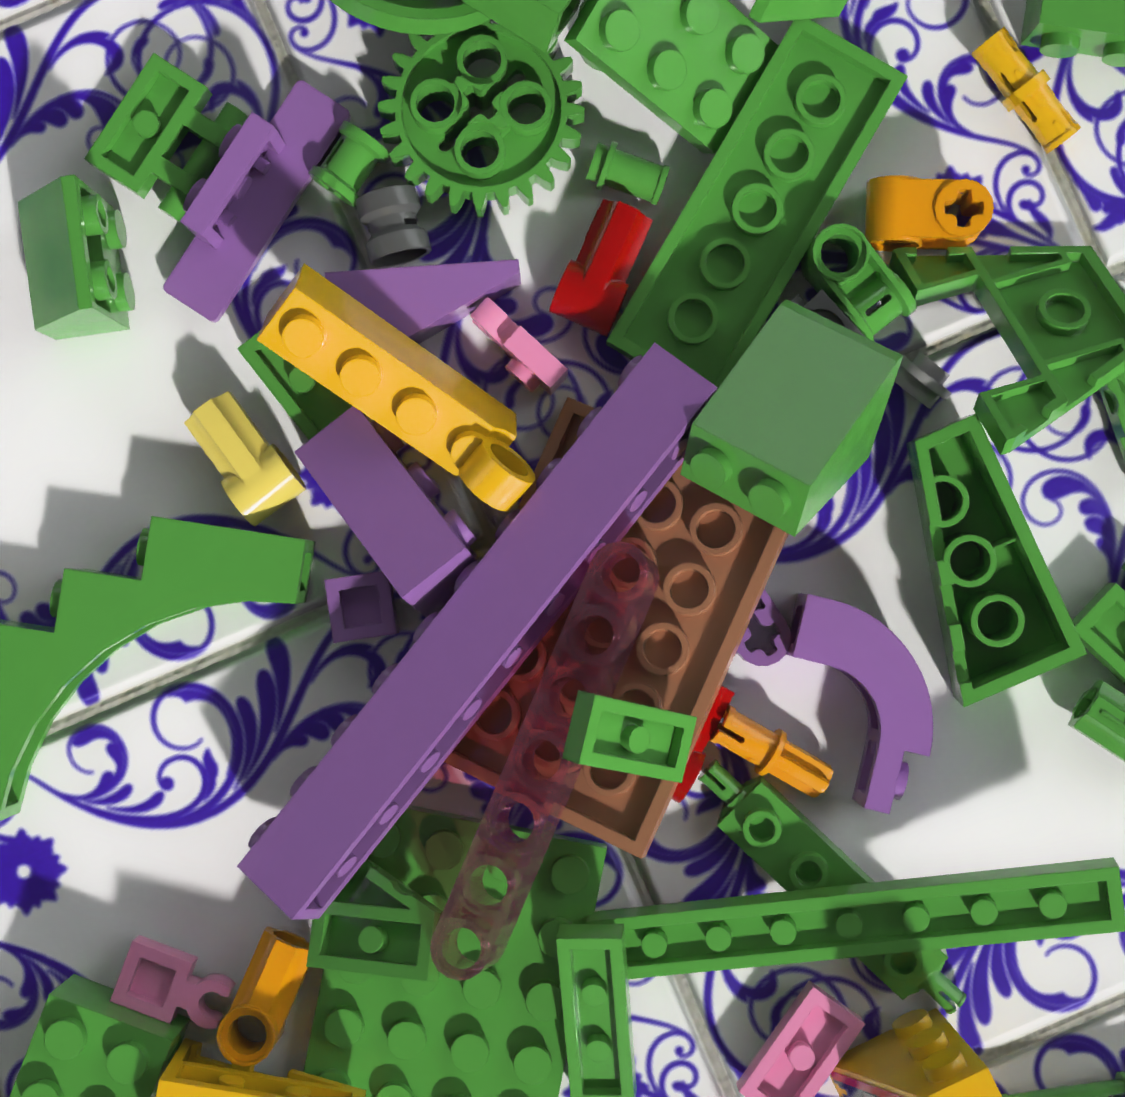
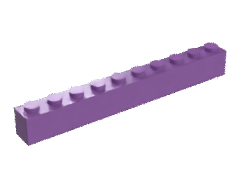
[237,342,718,920]

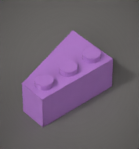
[295,406,481,617]

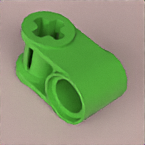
[801,223,917,341]

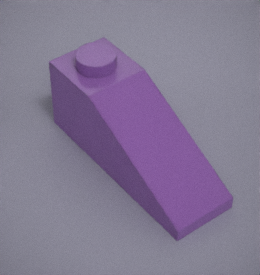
[325,259,521,344]

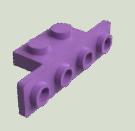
[163,80,351,323]

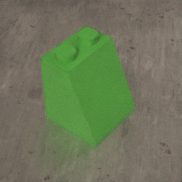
[680,299,903,537]

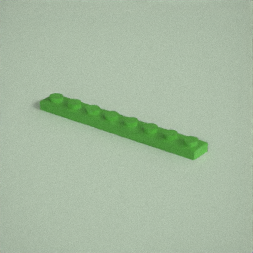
[586,857,1125,979]

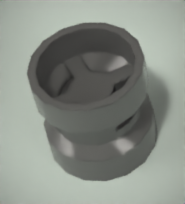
[355,185,432,267]

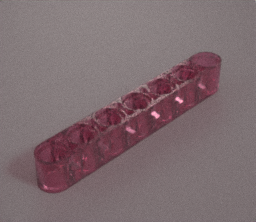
[430,541,659,981]

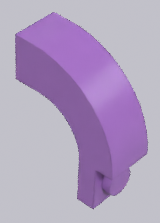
[786,593,933,814]

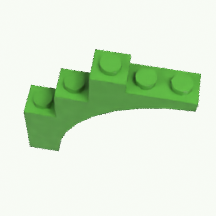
[0,516,316,821]

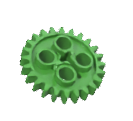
[378,20,585,218]

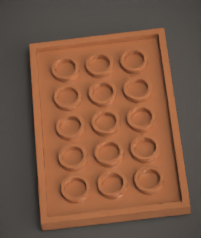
[444,397,788,859]

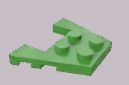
[889,246,1125,455]

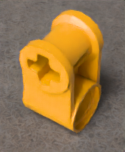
[865,175,994,252]

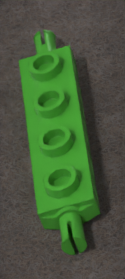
[698,759,966,1014]

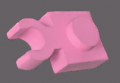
[470,297,568,395]
[110,935,236,1029]

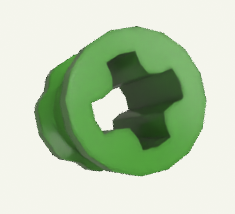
[308,121,390,208]

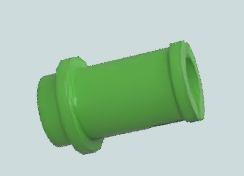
[586,140,670,206]

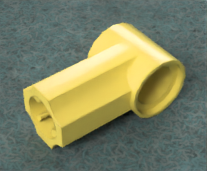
[184,391,307,527]

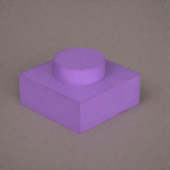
[324,571,399,643]

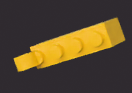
[257,263,535,512]

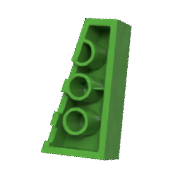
[907,413,1087,707]

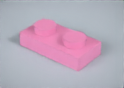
[736,980,865,1097]

